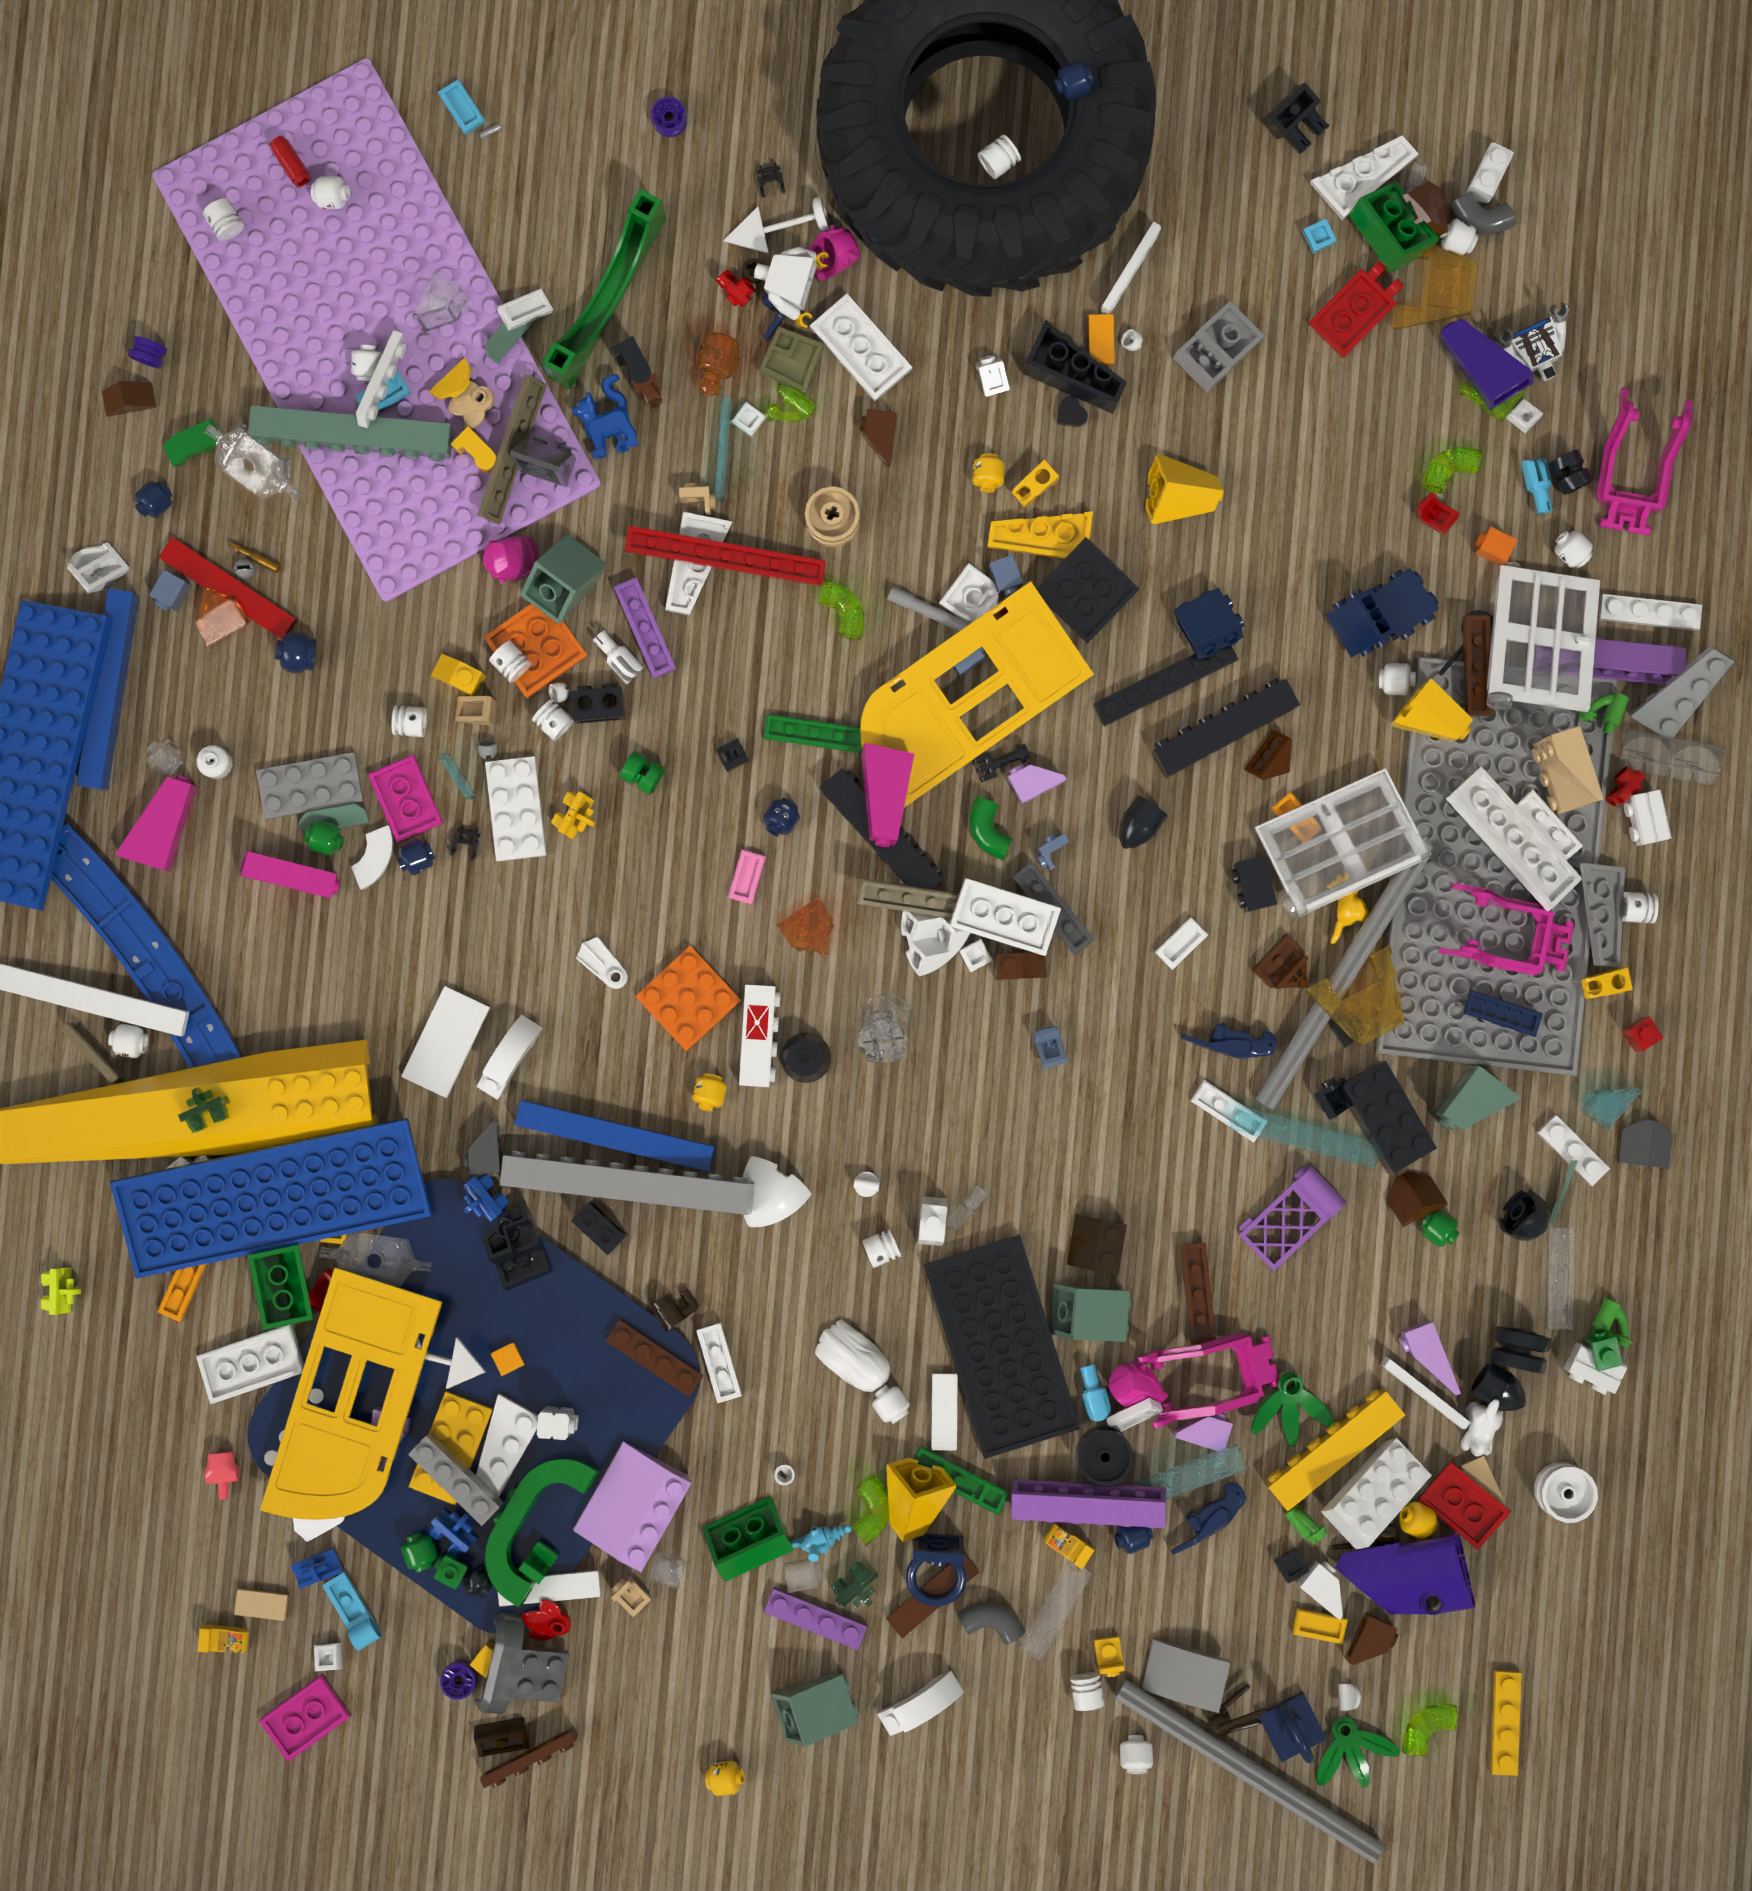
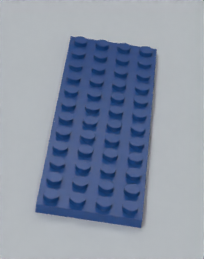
[0,600,112,911]
[110,1118,432,1278]

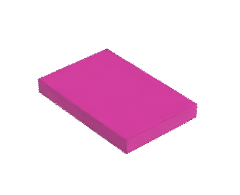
[368,754,444,843]
[259,1674,351,1762]

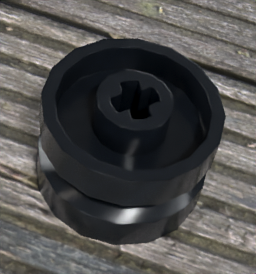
[1488,1326,1552,1374]
[1076,1426,1133,1486]

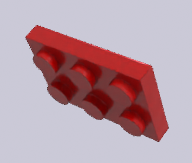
[1418,1460,1511,1550]

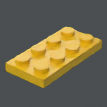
[409,1391,493,1505]

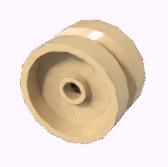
[805,486,860,548]

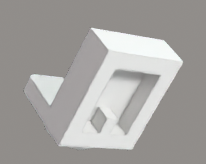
[975,355,1010,397]

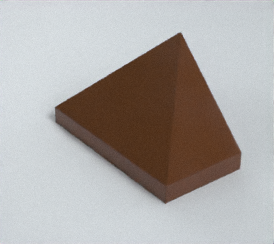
[1244,730,1292,780]

